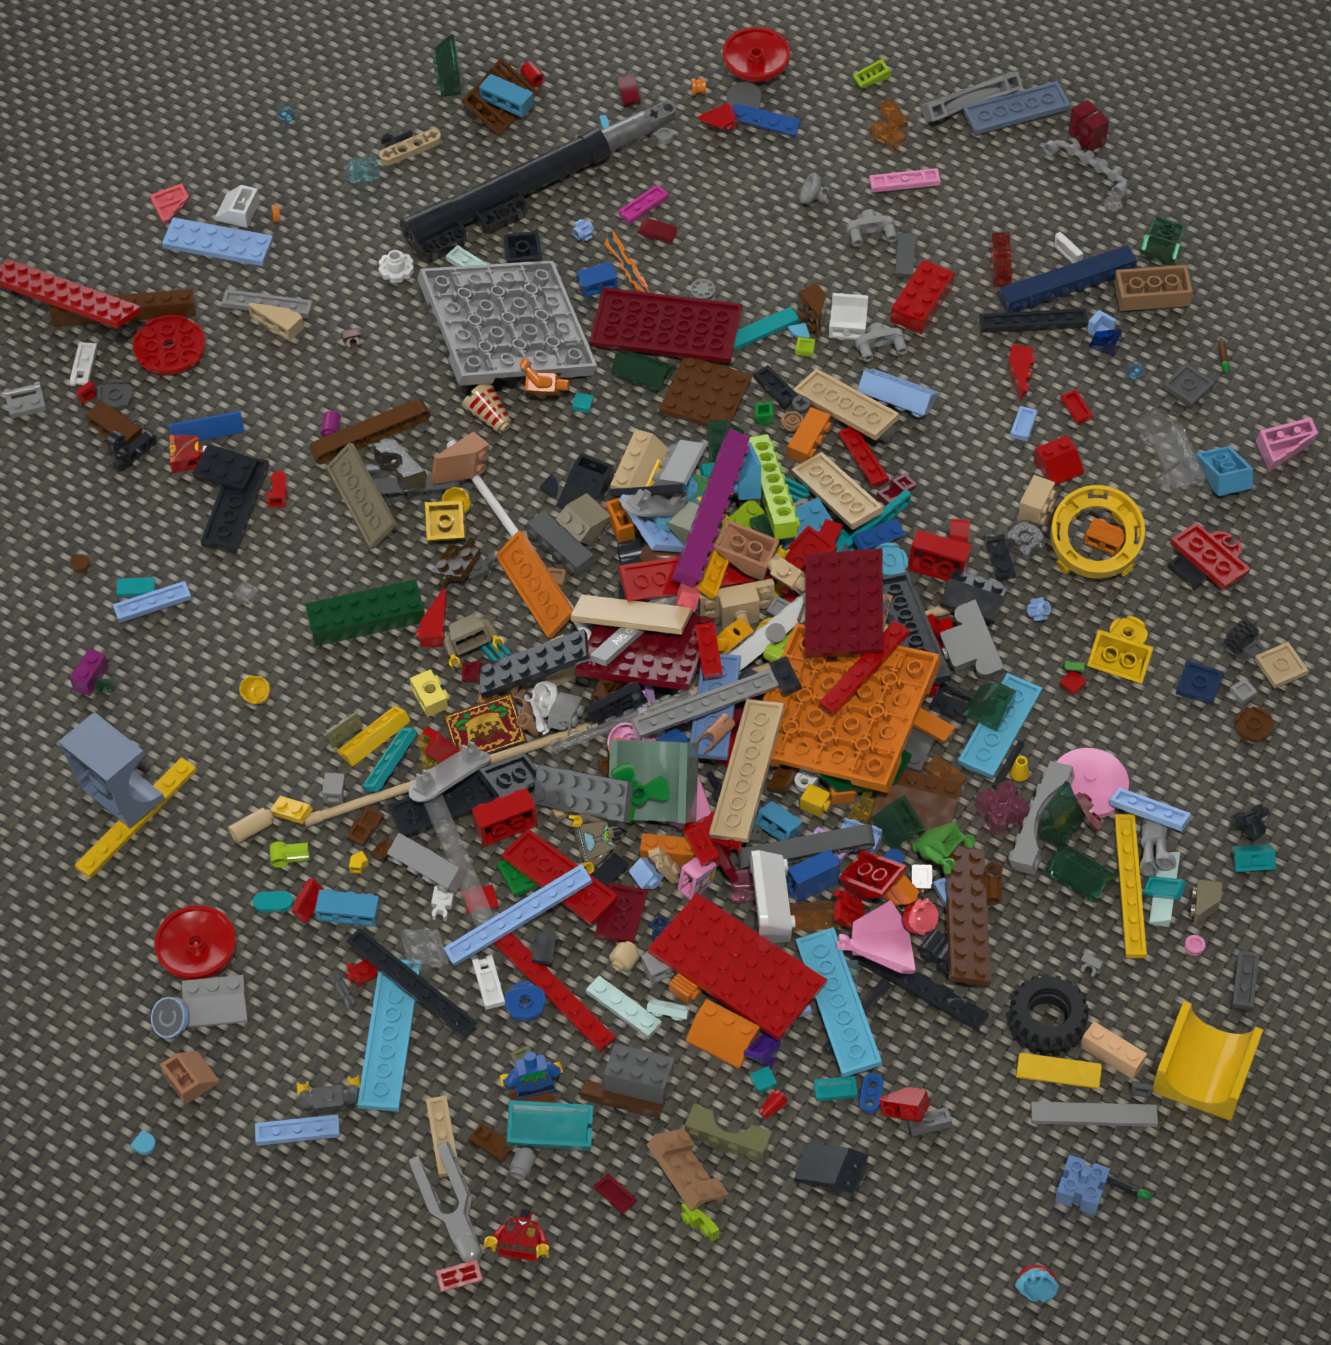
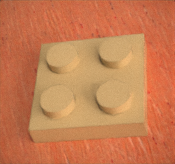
[1254,642,1309,689]

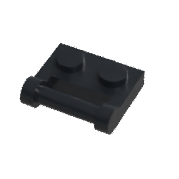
[929,681,979,724]

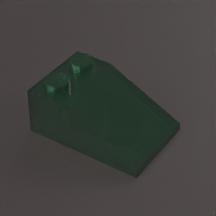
[1140,216,1188,263]
[1039,781,1083,851]

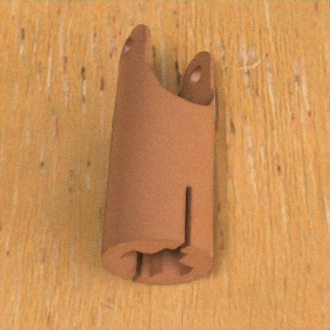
[695,713,735,754]

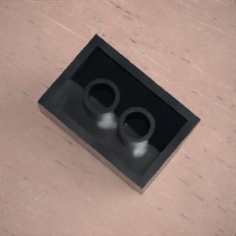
[940,569,1008,624]

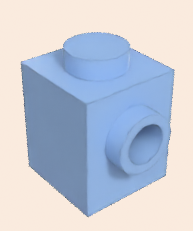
[629,858,664,889]

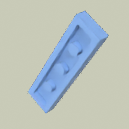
[113,581,191,623]
[1110,787,1191,831]
[255,1114,340,1146]

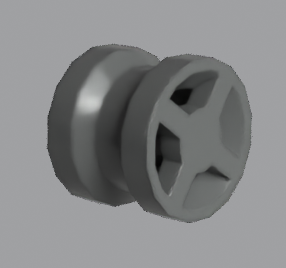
[792,395,810,418]

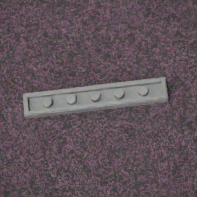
[1031,1102,1158,1127]

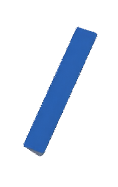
[168,411,244,441]

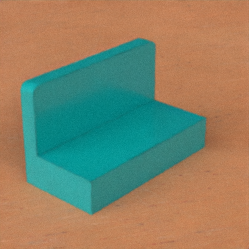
[1231,844,1276,872]

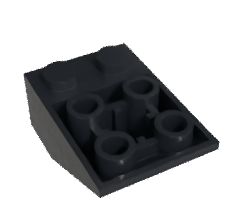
[557,453,614,509]

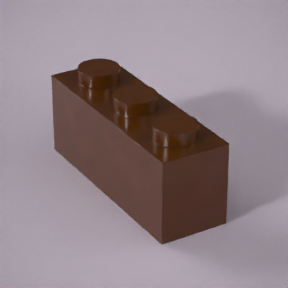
[86,401,142,445]

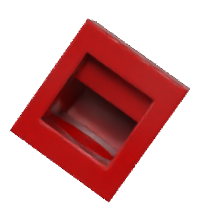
[266,471,288,508]

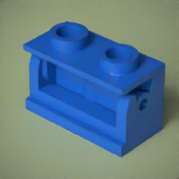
[577,262,617,298]

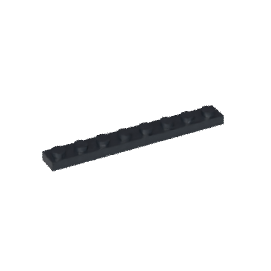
[346,928,479,1040]
[842,934,989,1032]

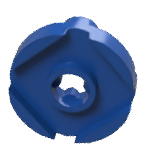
[505,981,546,1022]

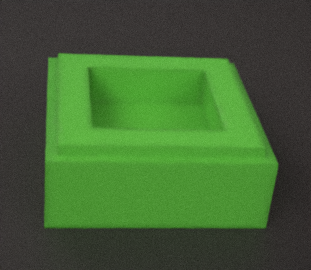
[1064,661,1085,671]

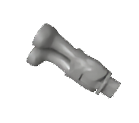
[1139,818,1176,876]

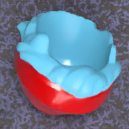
[1015,1265,1058,1303]

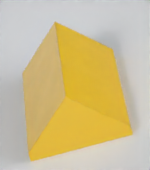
[1087,630,1154,684]

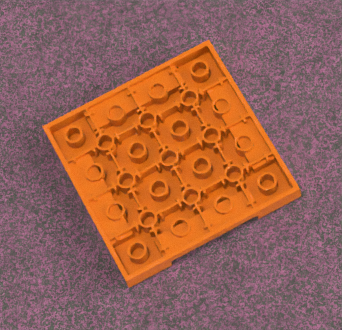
[763,623,942,793]

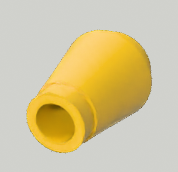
[1010,756,1030,782]

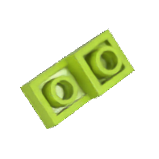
[680,1203,719,1242]

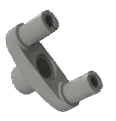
[846,209,897,247]
[855,323,908,362]

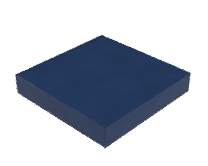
[1176,661,1224,705]

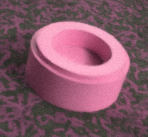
[1184,935,1205,956]

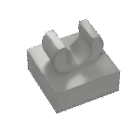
[1081,953,1105,977]

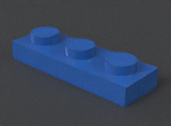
[852,519,905,550]

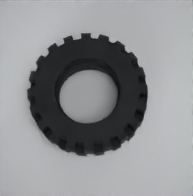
[1008,974,1089,1056]

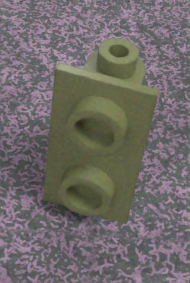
[322,712,363,748]

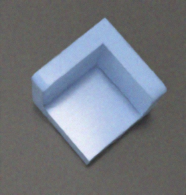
[1087,310,1117,342]

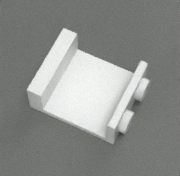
[829,293,868,340]

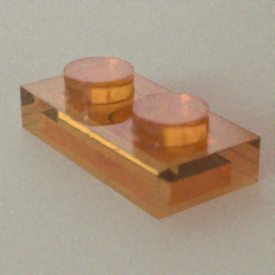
[878,98,908,131]

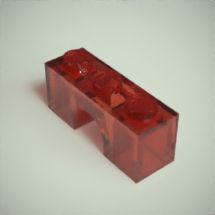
[990,232,1012,287]

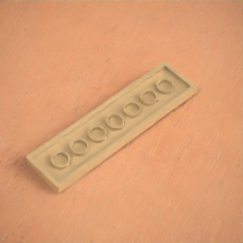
[709,699,785,842]

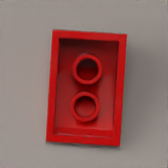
[839,850,907,899]

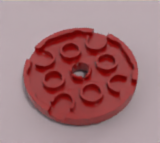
[133,315,206,376]

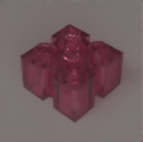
[975,779,1030,836]

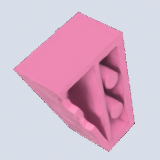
[1256,417,1318,472]

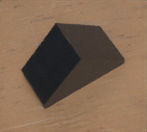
[532,931,559,965]

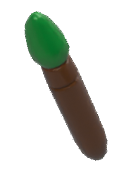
[1219,338,1230,373]

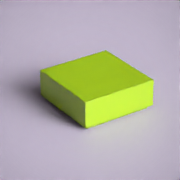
[795,337,816,357]

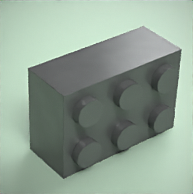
[603,1044,675,1105]

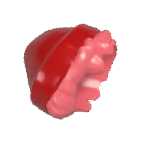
[903,898,939,936]

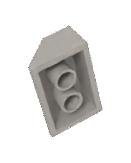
[651,440,707,498]
[182,975,248,1028]

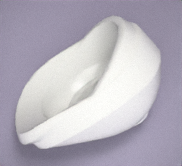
[532,681,559,719]

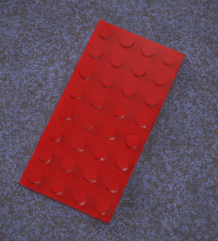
[648,893,827,1041]

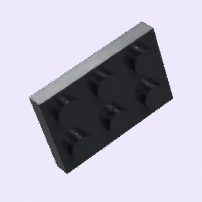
[193,443,259,493]
[585,681,648,730]
[477,753,537,798]

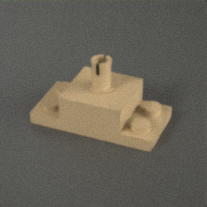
[699,578,774,629]

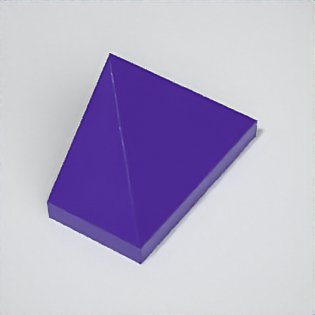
[744,1034,781,1069]

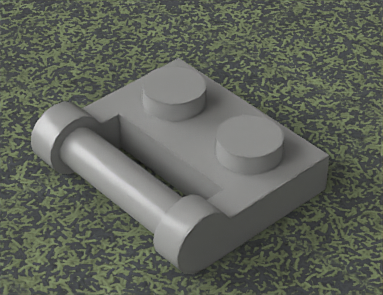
[4,381,46,419]

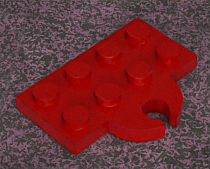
[1170,522,1251,590]

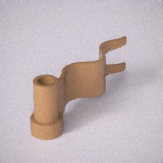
[511,683,541,736]

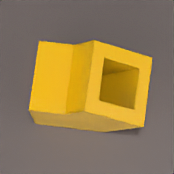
[349,851,369,874]

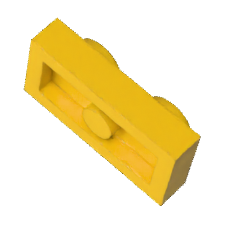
[270,796,313,824]

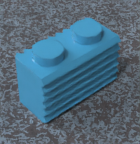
[755,800,803,841]

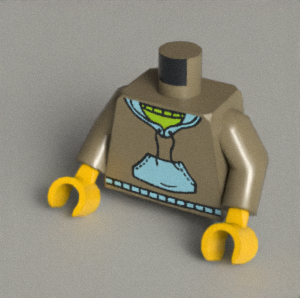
[569,812,622,874]

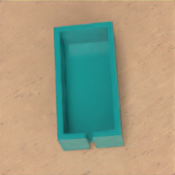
[506,1100,593,1151]

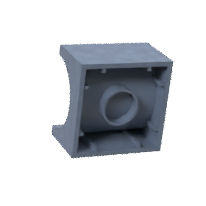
[58,712,164,828]

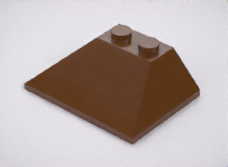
[461,58,539,136]

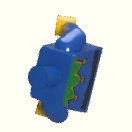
[499,1052,564,1099]

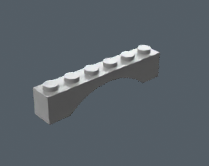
[920,72,1023,122]
[1009,761,1075,875]

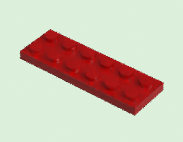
[501,828,618,926]

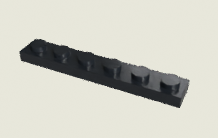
[979,308,1088,332]

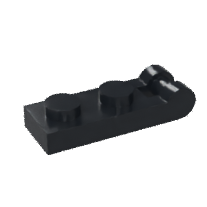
[754,365,798,410]
[984,532,1016,581]

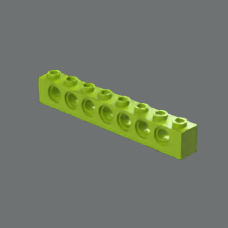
[749,434,800,539]

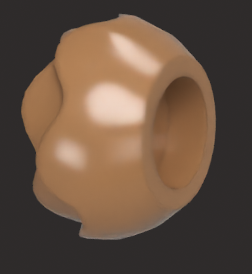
[781,411,803,432]

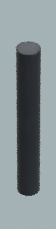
[992,741,1025,790]

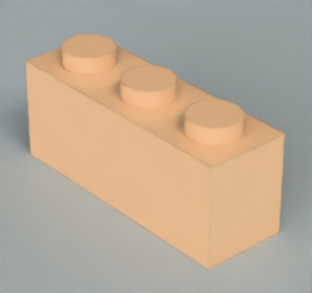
[1081,1021,1147,1080]

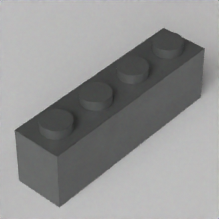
[527,510,594,578]

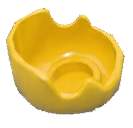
[441,487,471,514]
[239,675,271,705]

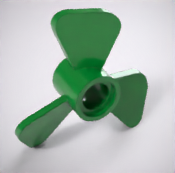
[611,763,670,823]

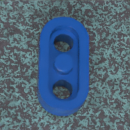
[859,1073,884,1114]

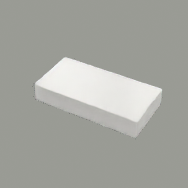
[1054,232,1083,264]

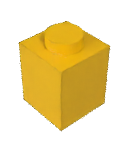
[800,784,832,818]

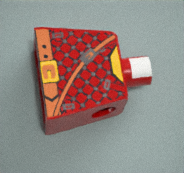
[169,435,206,474]

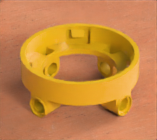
[1050,485,1145,578]

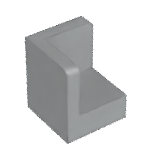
[322,773,345,804]

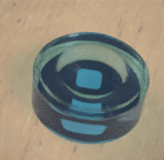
[277,106,295,123]
[1126,362,1145,380]

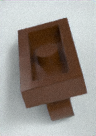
[469,1123,515,1163]

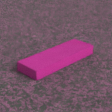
[618,184,669,224]

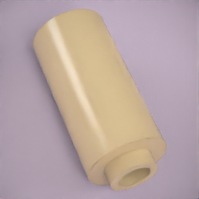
[228,807,274,844]

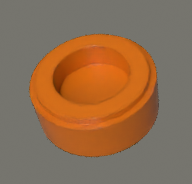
[271,205,280,223]

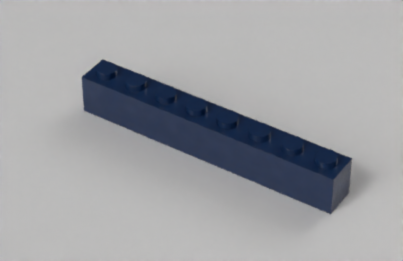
[999,245,1137,312]

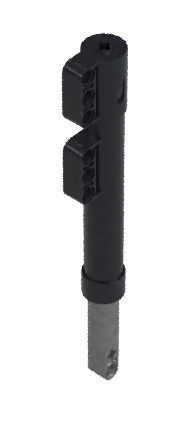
[400,100,676,263]

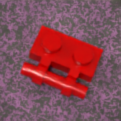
[834,889,866,930]

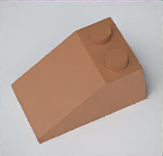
[431,432,489,484]
[713,520,780,580]

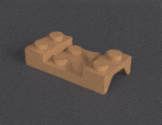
[647,1128,728,1211]

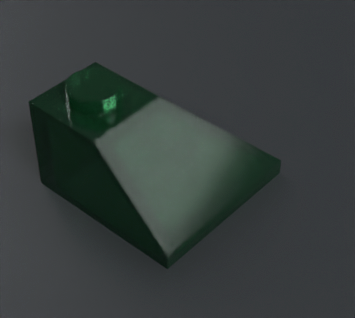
[963,682,1017,731]

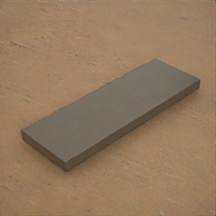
[326,443,397,549]

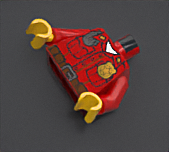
[483,1209,549,1262]

